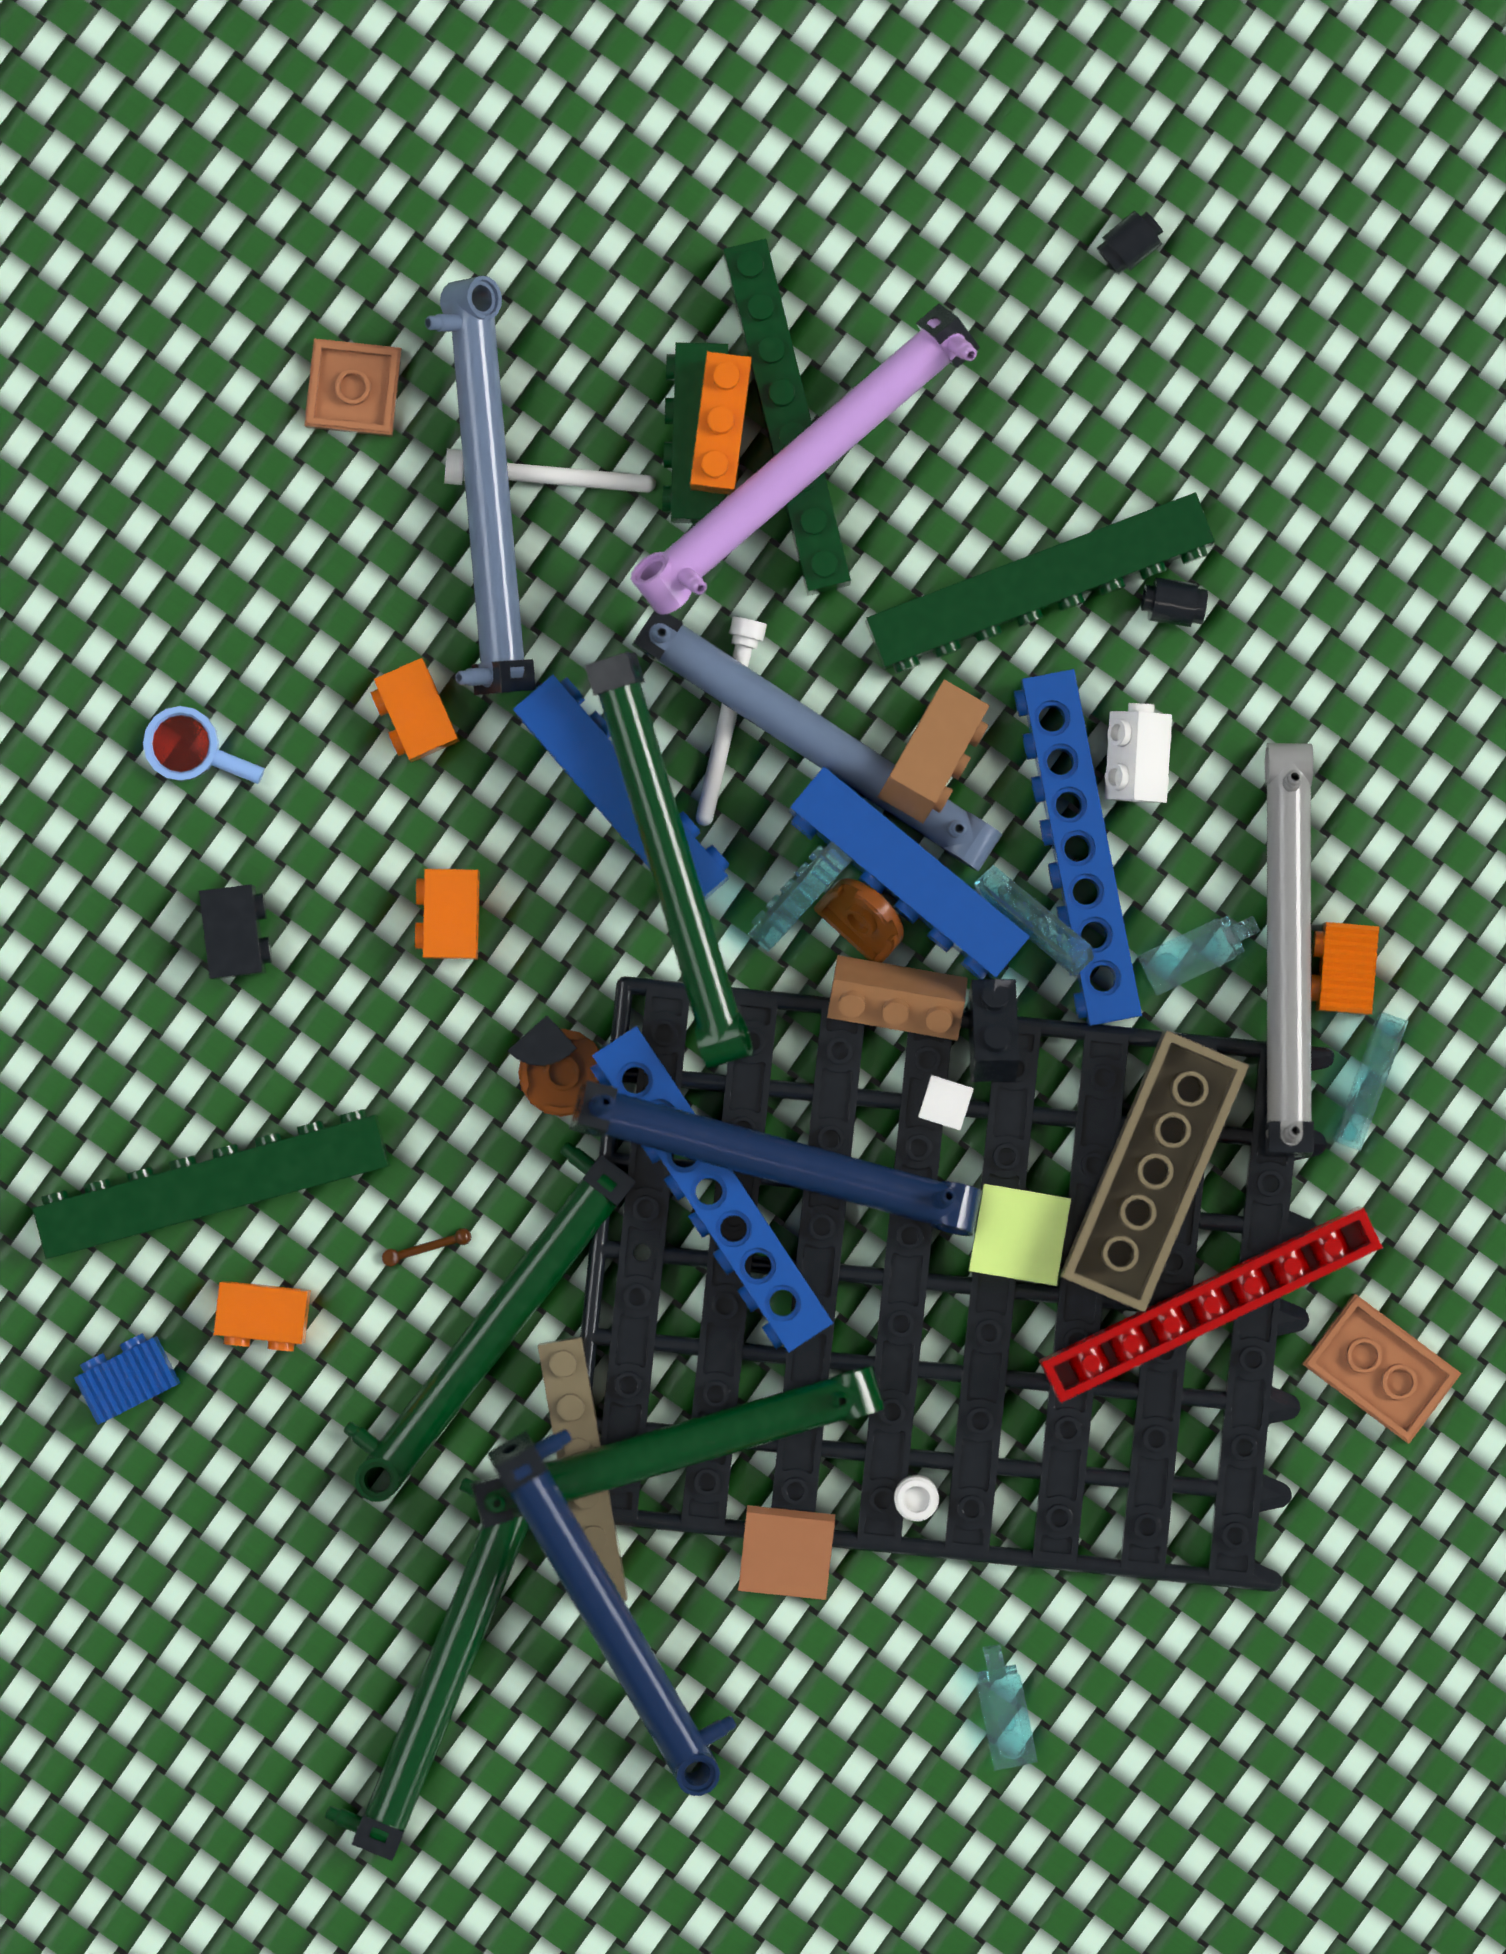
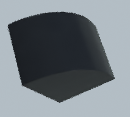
[508,1015,578,1066]

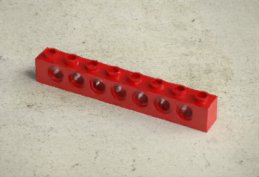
[1039,1206,1383,1403]

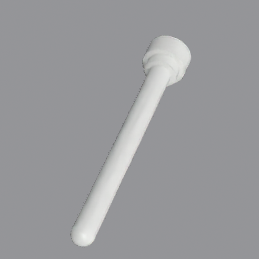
[444,449,656,493]
[696,616,767,826]

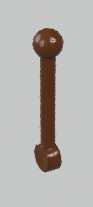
[382,1228,472,1266]

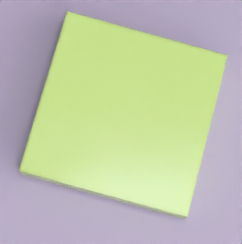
[968,1184,1071,1286]

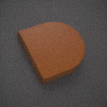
[814,878,904,963]

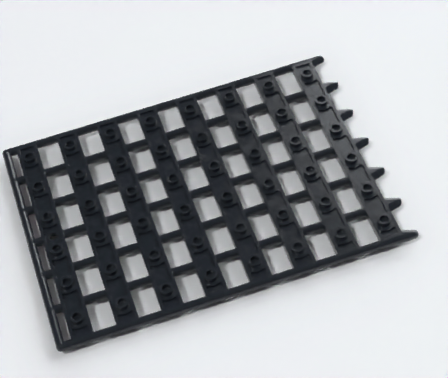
[580,976,1335,1592]

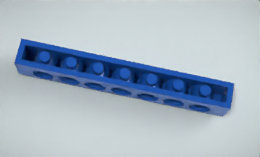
[1014,669,1142,1026]
[590,1026,833,1352]

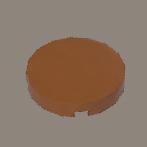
[518,1029,599,1117]

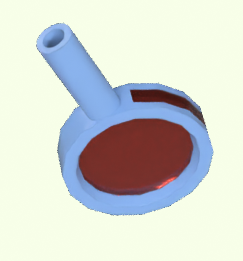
[143,706,265,784]

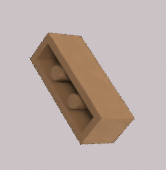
[877,679,990,823]
[827,955,968,1041]

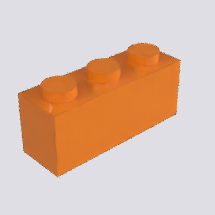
[690,352,751,495]

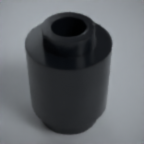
[1096,210,1163,275]
[1141,577,1208,627]

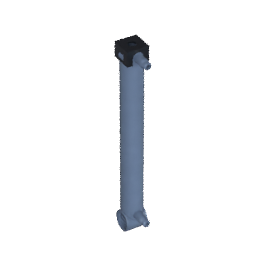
[425,276,536,695]
[632,610,1002,871]

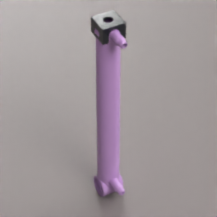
[631,304,980,615]

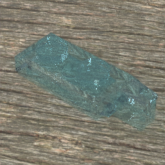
[1137,916,1261,996]
[976,1644,1038,1771]

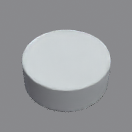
[894,1475,939,1521]

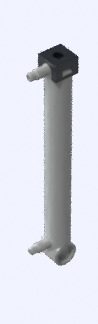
[1265,743,1314,1157]

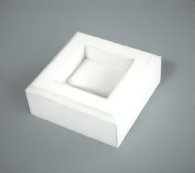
[918,1075,974,1131]

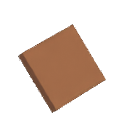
[304,338,402,437]
[738,1505,835,1600]

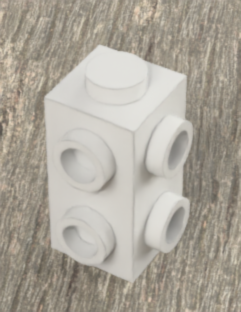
[1105,703,1172,803]

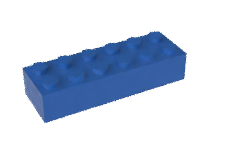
[513,675,729,900]
[789,767,1030,979]

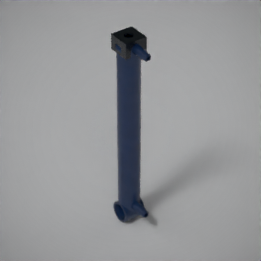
[569,1080,983,1236]
[487,1429,737,1796]

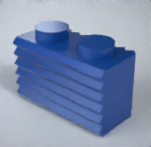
[74,1333,180,1425]

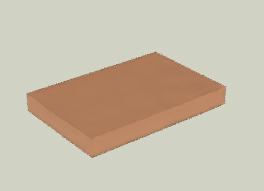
[1302,1294,1462,1444]

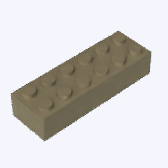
[1060,1031,1249,1312]

